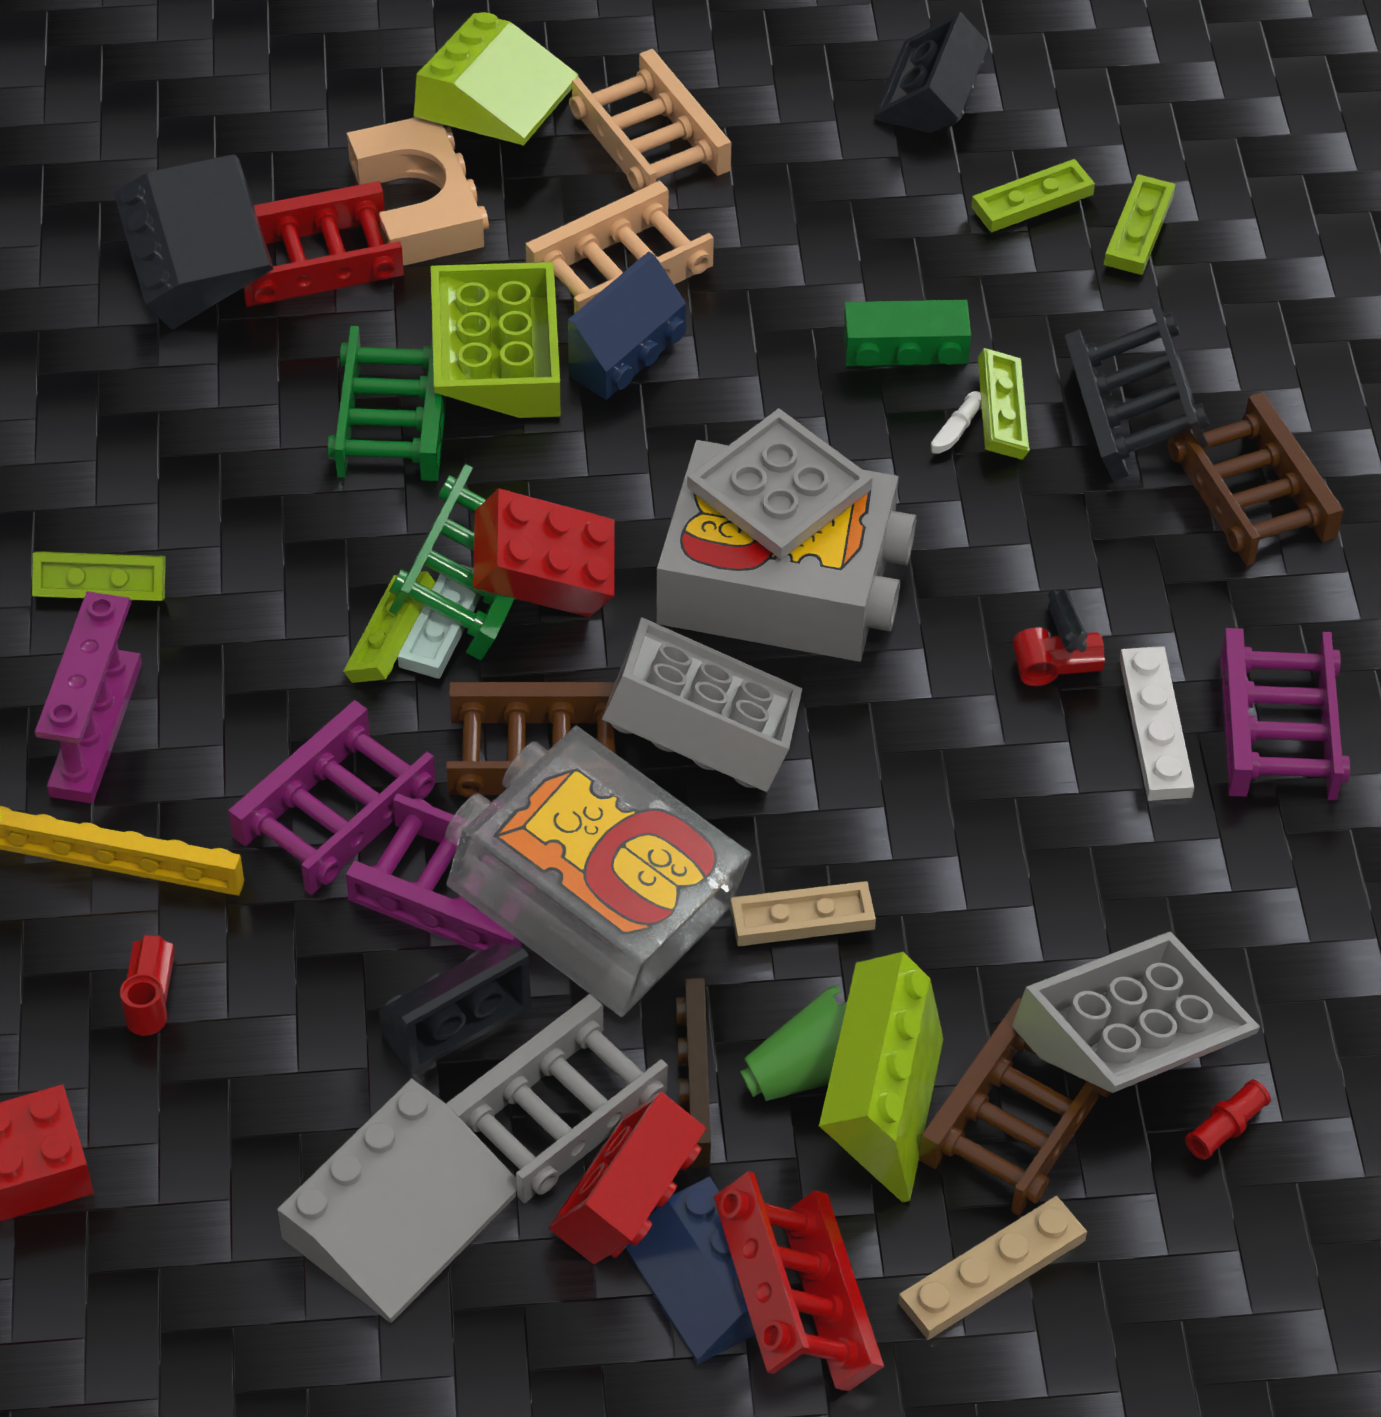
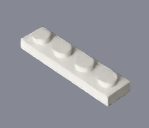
[1119,647,1194,801]

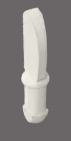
[930,391,982,454]

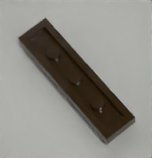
[676,978,711,1168]

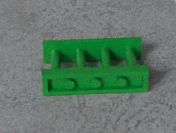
[328,326,447,481]
[389,464,515,660]

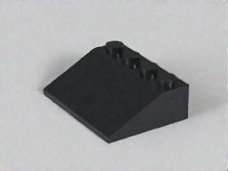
[114,154,273,330]

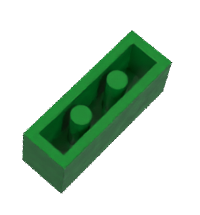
[843,300,971,366]

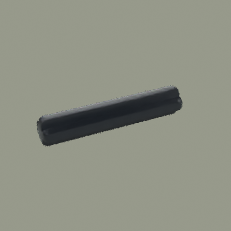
[1047,588,1088,654]

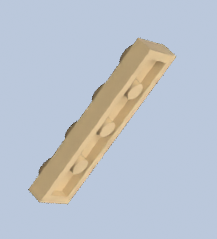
[898,1196,1087,1340]

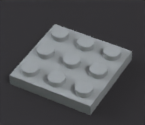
[687,408,873,559]

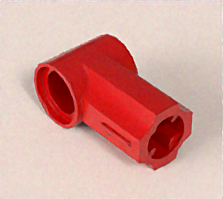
[1012,628,1105,686]
[120,935,175,1036]

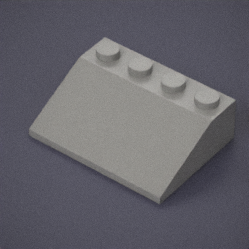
[602,617,802,792]
[1012,931,1260,1093]
[277,1078,517,1323]

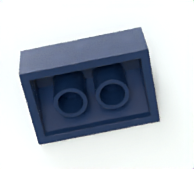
[568,251,687,400]
[624,1177,756,1365]

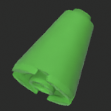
[740,985,847,1101]

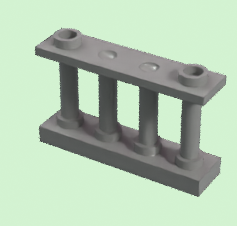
[446,993,668,1203]

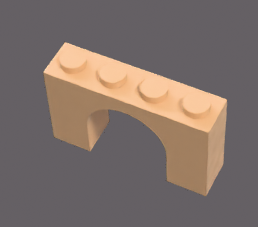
[347,117,489,266]

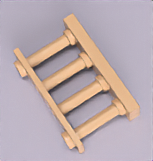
[569,49,731,191]
[525,181,714,314]

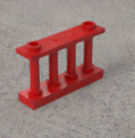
[243,181,404,307]
[714,1171,884,1391]

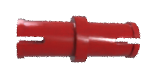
[1185,1079,1271,1160]

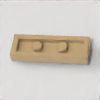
[730,881,876,946]

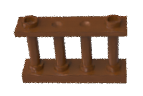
[1168,392,1343,566]
[447,682,628,797]
[919,998,1111,1216]

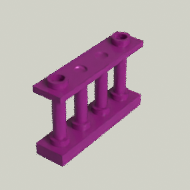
[35,591,142,804]
[1220,628,1350,800]
[228,700,436,895]
[346,793,560,951]

